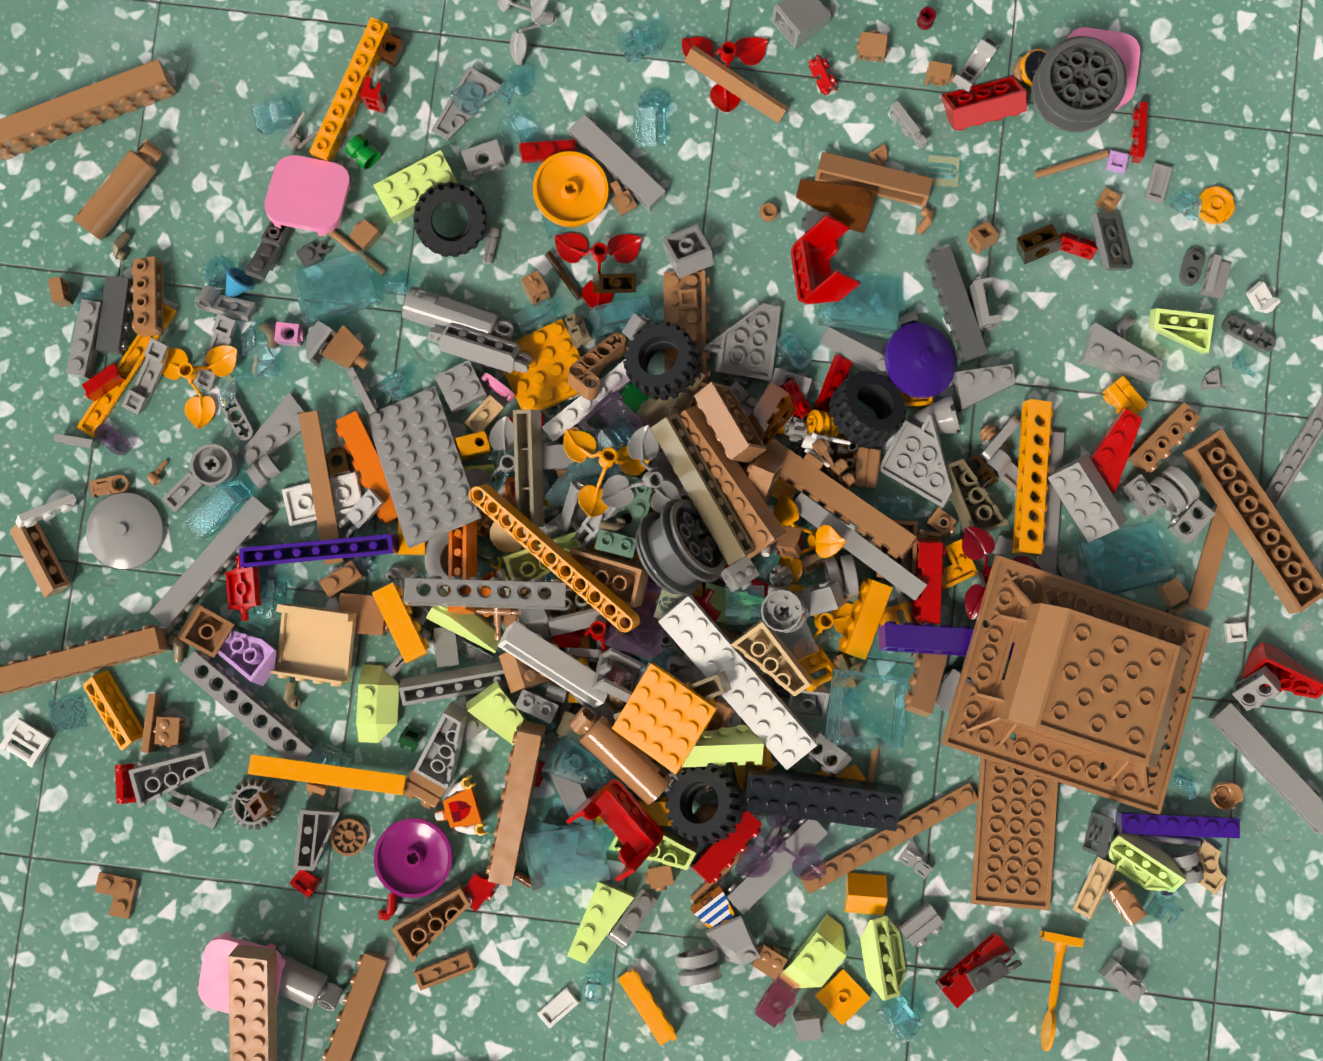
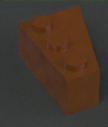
[749,382,796,447]

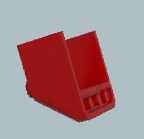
[791,214,860,305]
[566,779,663,882]

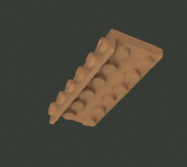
[664,270,710,384]

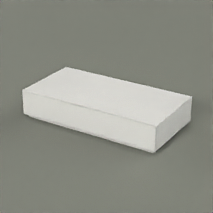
[537,987,580,1029]

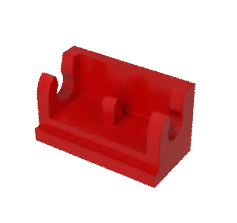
[360,76,387,114]

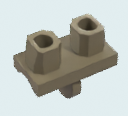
[565,313,592,349]

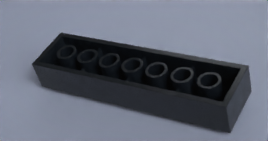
[741,765,904,831]

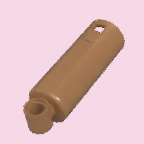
[73,139,163,241]
[569,707,672,805]

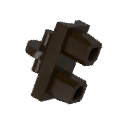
[831,433,858,468]

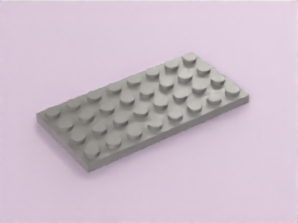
[366,386,481,548]

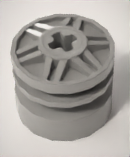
[761,590,808,633]

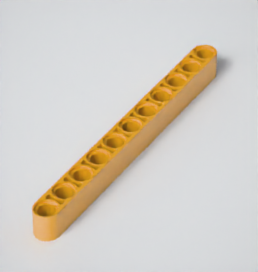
[469,484,640,632]

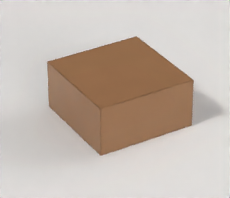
[48,276,73,307]

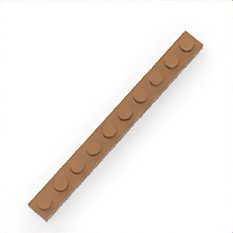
[799,783,978,894]

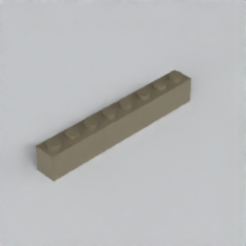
[651,413,755,565]

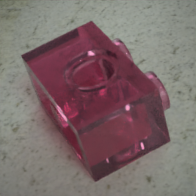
[754,979,797,1028]

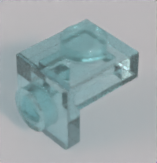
[75,291,103,312]

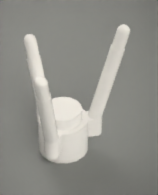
[801,432,851,467]

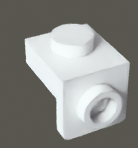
[1246,281,1281,313]

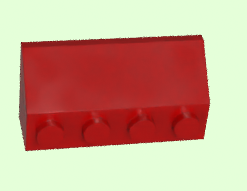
[941,75,1027,130]

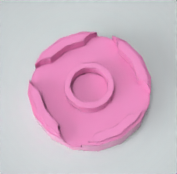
[482,373,515,402]

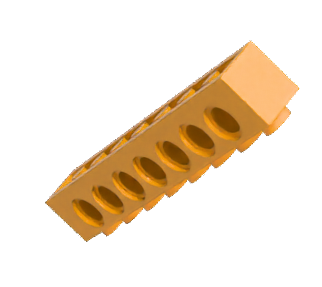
[309,17,392,162]
[1012,399,1053,556]

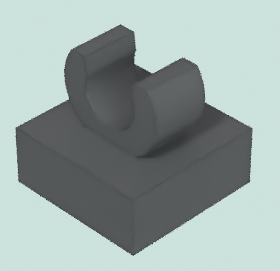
[896,310,918,329]

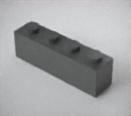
[95,275,133,356]

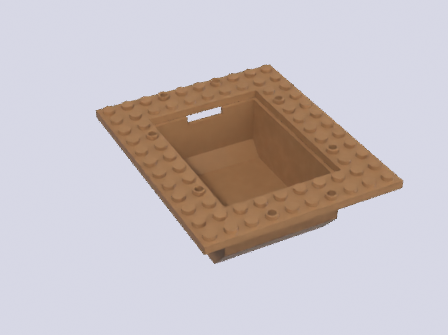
[940,555,1211,815]

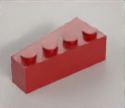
[1089,407,1142,494]
[689,811,763,884]

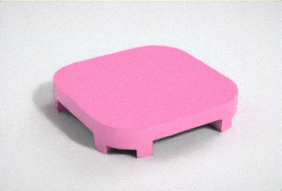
[1058,27,1140,110]
[265,155,351,236]
[198,932,285,1014]

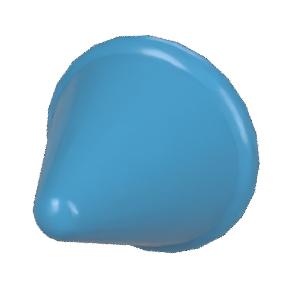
[225,267,255,298]

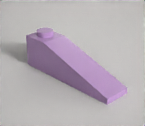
[217,630,276,686]

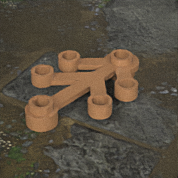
[812,438,855,491]

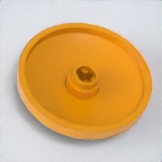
[533,151,608,227]

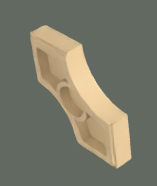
[1195,839,1227,895]

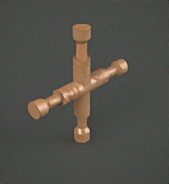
[476,608,520,640]

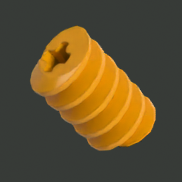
[805,410,839,437]

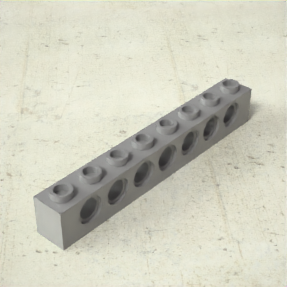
[404,575,566,610]
[179,651,316,761]

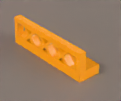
[82,670,144,751]
[618,967,677,1046]

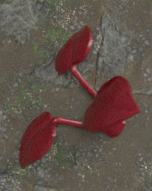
[962,527,1042,620]

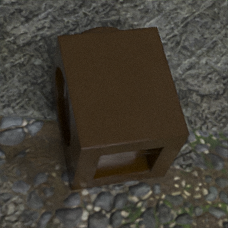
[326,447,352,477]

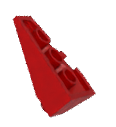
[1240,641,1323,699]

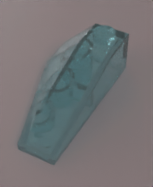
[544,436,622,510]

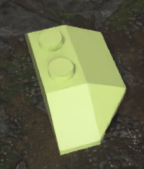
[356,665,399,743]
[1109,834,1186,893]
[778,914,846,988]
[860,916,906,1000]

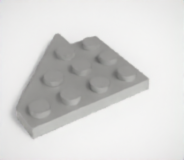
[702,303,781,382]
[879,414,954,508]

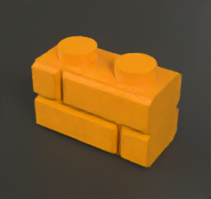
[1102,375,1148,415]

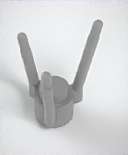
[282,111,320,151]

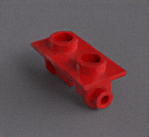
[808,54,838,96]
[1060,231,1098,260]
[779,378,812,419]
[115,763,136,804]

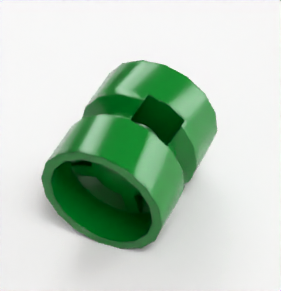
[345,134,381,170]

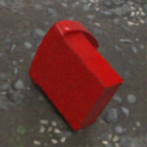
[289,870,322,898]

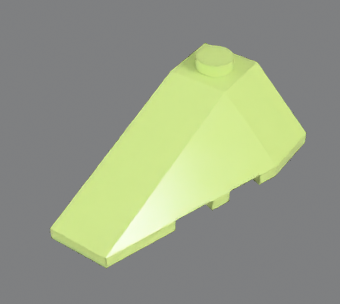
[426,588,500,653]

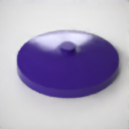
[884,323,955,399]

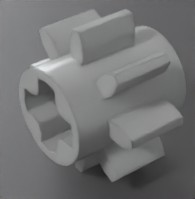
[784,417,808,442]
[769,564,794,588]

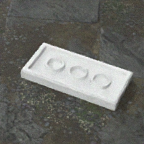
[282,472,362,527]

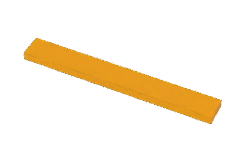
[77,303,178,438]
[248,754,407,795]

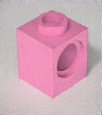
[274,322,305,347]

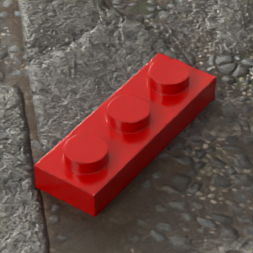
[1129,102,1148,163]
[519,139,577,164]
[814,355,853,412]

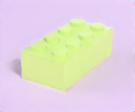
[373,150,458,224]

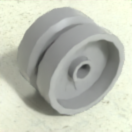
[190,444,239,489]
[1149,466,1200,515]
[823,554,859,597]
[675,947,722,986]

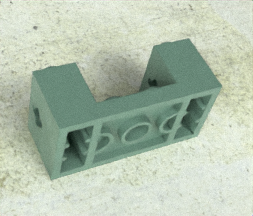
[595,472,655,562]

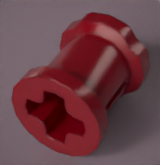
[917,7,936,30]

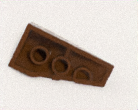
[796,179,876,233]

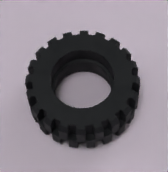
[413,182,487,257]
[623,322,702,400]
[829,371,906,447]
[665,766,745,844]

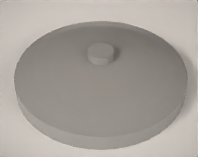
[86,493,165,569]

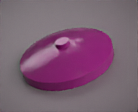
[373,818,453,898]

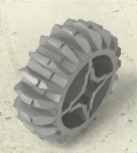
[227,778,281,831]

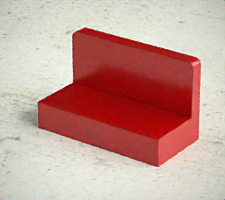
[82,363,126,401]

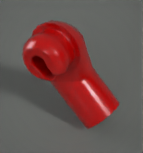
[378,893,398,921]

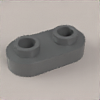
[1179,248,1205,286]

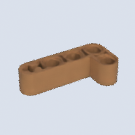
[568,333,626,400]

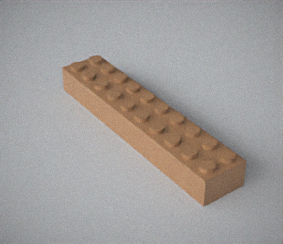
[0,59,177,160]
[1182,429,1323,614]
[0,625,172,695]

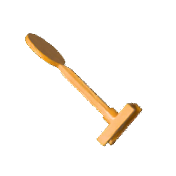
[1039,931,1084,1051]

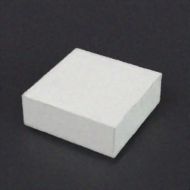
[1224,622,1248,643]

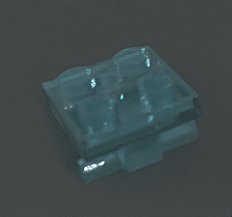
[724,585,764,625]

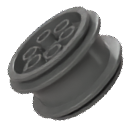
[1032,36,1127,132]
[635,499,726,595]

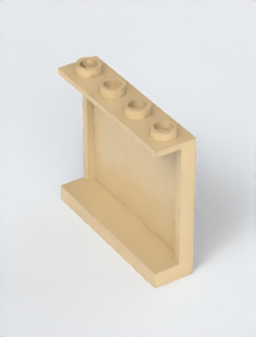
[270,603,357,687]

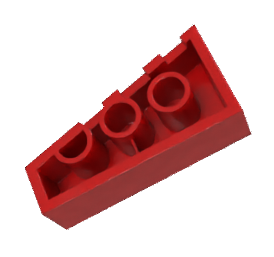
[911,538,946,624]
[935,932,1011,1008]

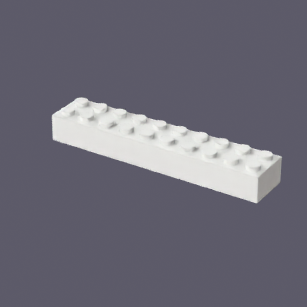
[658,594,817,770]

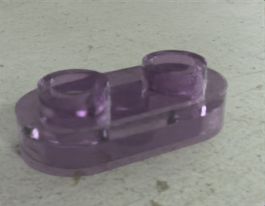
[95,424,131,456]

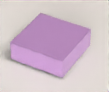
[1105,150,1129,174]

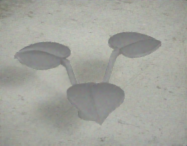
[497,0,554,67]
[466,416,550,498]
[601,425,682,514]

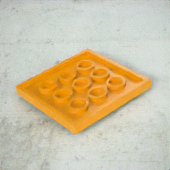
[502,319,581,411]
[612,662,718,774]

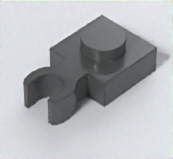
[296,240,332,270]

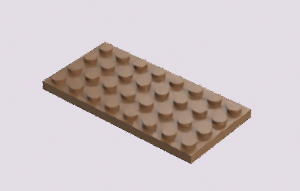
[970,757,1058,911]

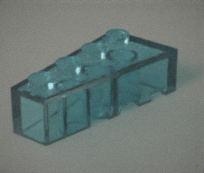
[542,735,627,791]

